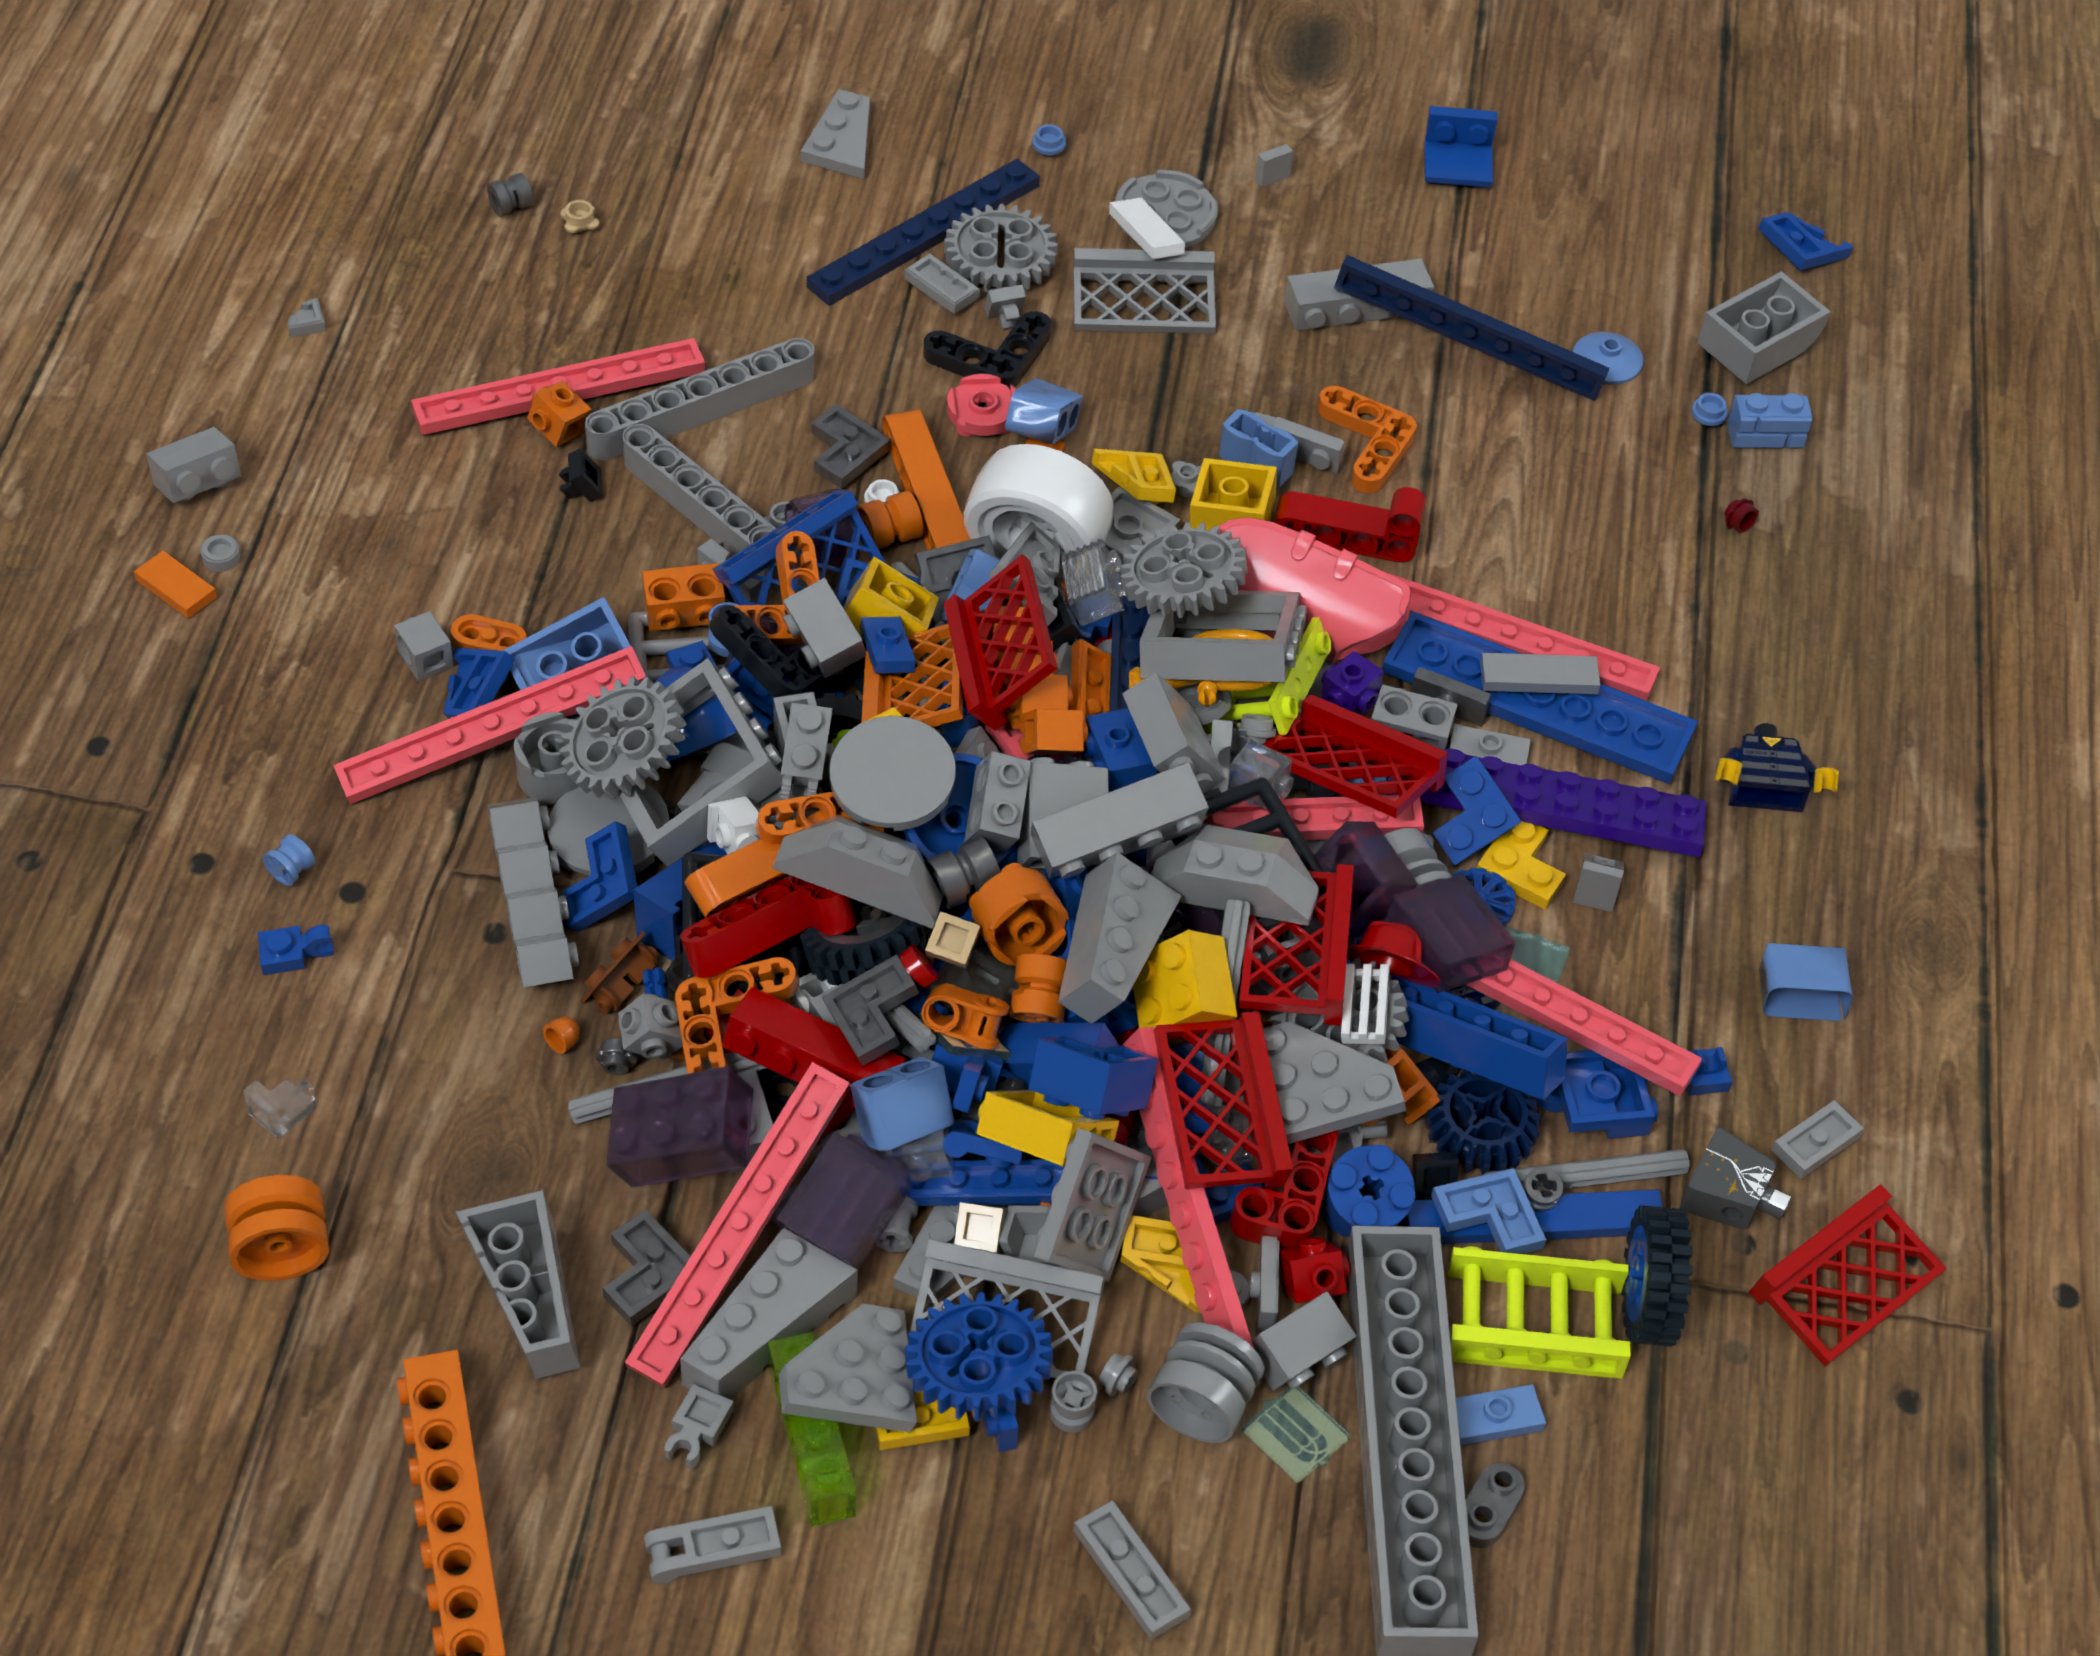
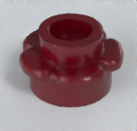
[1724,498,1759,533]

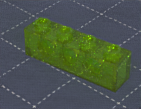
[768,1332,856,1527]

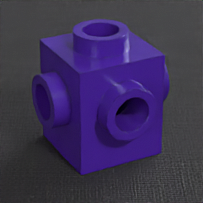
[1321,651,1384,714]

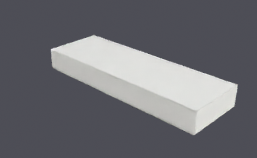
[1109,198,1185,260]

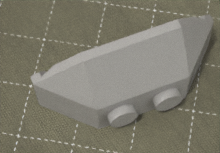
[772,815,943,929]
[1151,825,1319,926]

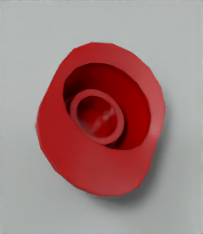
[1347,921,1441,987]

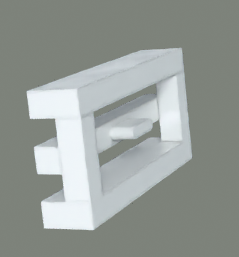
[1341,964,1390,1044]

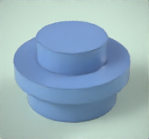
[1032,124,1066,156]
[1691,393,1728,426]

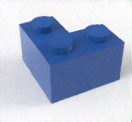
[1028,1036,1158,1119]

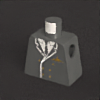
[1679,1127,1791,1229]

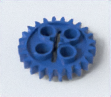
[905,1292,1053,1421]

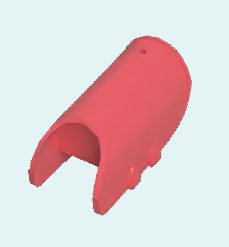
[1220,518,1411,664]

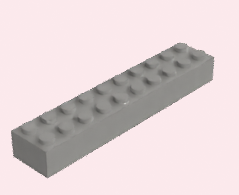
[1346,1226,1478,1656]

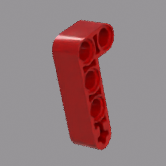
[1273,487,1426,563]
[680,875,857,978]
[1229,1130,1339,1250]

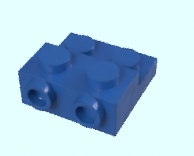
[1557,1050,1658,1139]

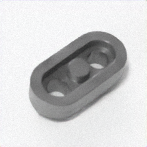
[1466,1463,1525,1548]

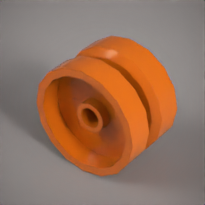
[224,1175,330,1281]

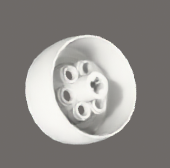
[964,444,1114,575]

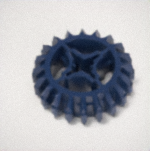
[1425,1070,1541,1175]

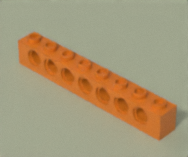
[396,1349,506,1656]

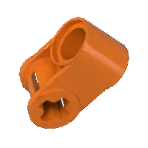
[921,983,1010,1050]

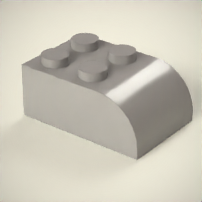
[1697,271,1831,384]

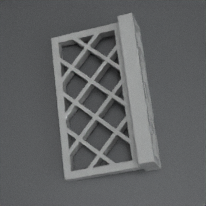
[1072,248,1216,334]
[908,1239,1105,1379]

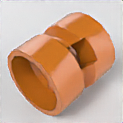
[856,491,923,550]
[1009,954,1067,1023]

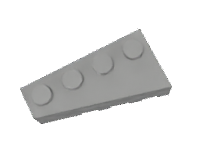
[1030,762,1209,879]
[1058,852,1182,1024]
[456,1190,580,1379]
[680,1228,858,1399]

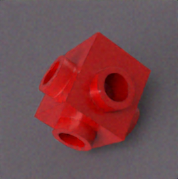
[1279,1237,1350,1303]

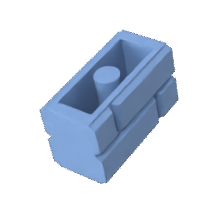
[1727,393,1812,448]

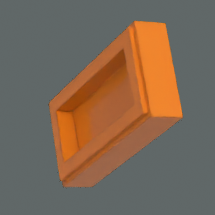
[134,551,217,619]

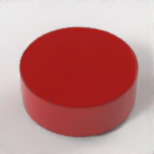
[900,945,939,988]

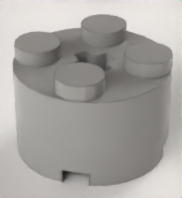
[514,712,579,808]

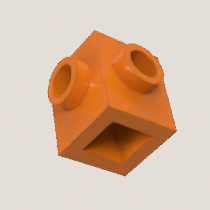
[527,380,592,447]

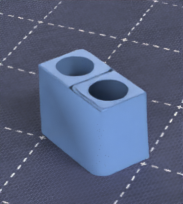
[1005,378,1083,445]
[1759,943,1853,1021]
[850,1056,955,1151]

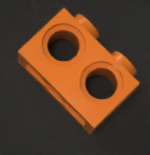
[642,563,725,631]

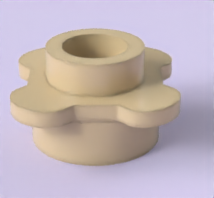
[561,200,599,233]

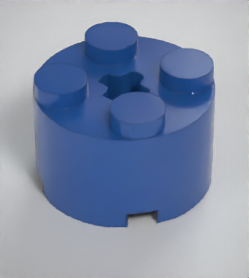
[1320,1145,1415,1237]

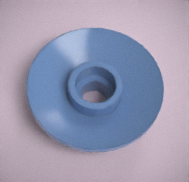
[1573,332,1643,385]

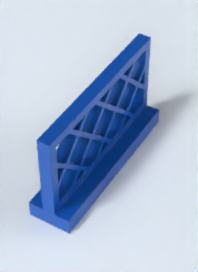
[712,490,885,634]

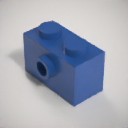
[1082,708,1157,792]

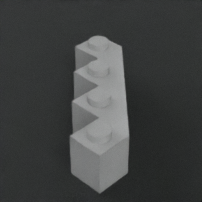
[487,797,579,987]

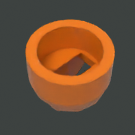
[543,1016,580,1054]

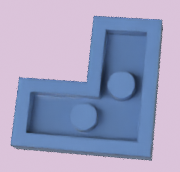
[1431,1168,1546,1254]

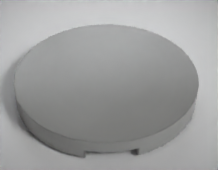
[1115,170,1218,247]
[829,716,956,831]
[547,784,670,876]

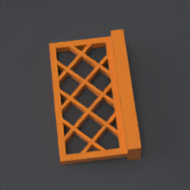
[861,624,963,727]

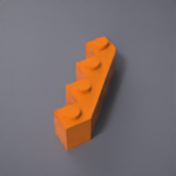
[980,606,1088,756]

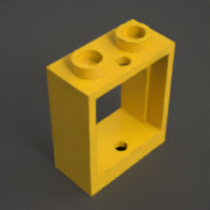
[976,1090,1119,1166]

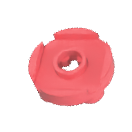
[947,374,1016,437]

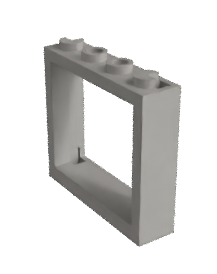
[1140,590,1307,682]
[618,658,783,867]

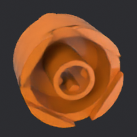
[969,863,1069,966]

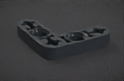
[923,311,1051,388]
[709,605,825,698]

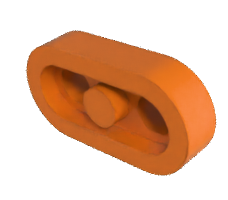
[450,614,527,651]

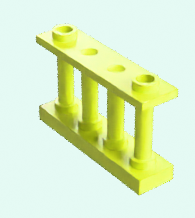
[1202,617,1331,735]
[1447,1246,1630,1379]

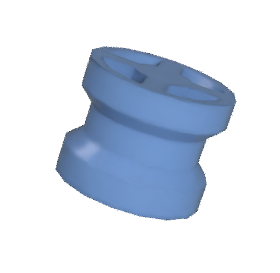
[262,834,316,886]

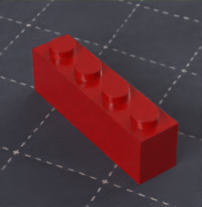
[722,986,906,1109]

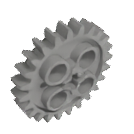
[944,204,1058,292]
[1120,522,1248,618]
[559,676,687,799]
[1270,958,1409,1063]

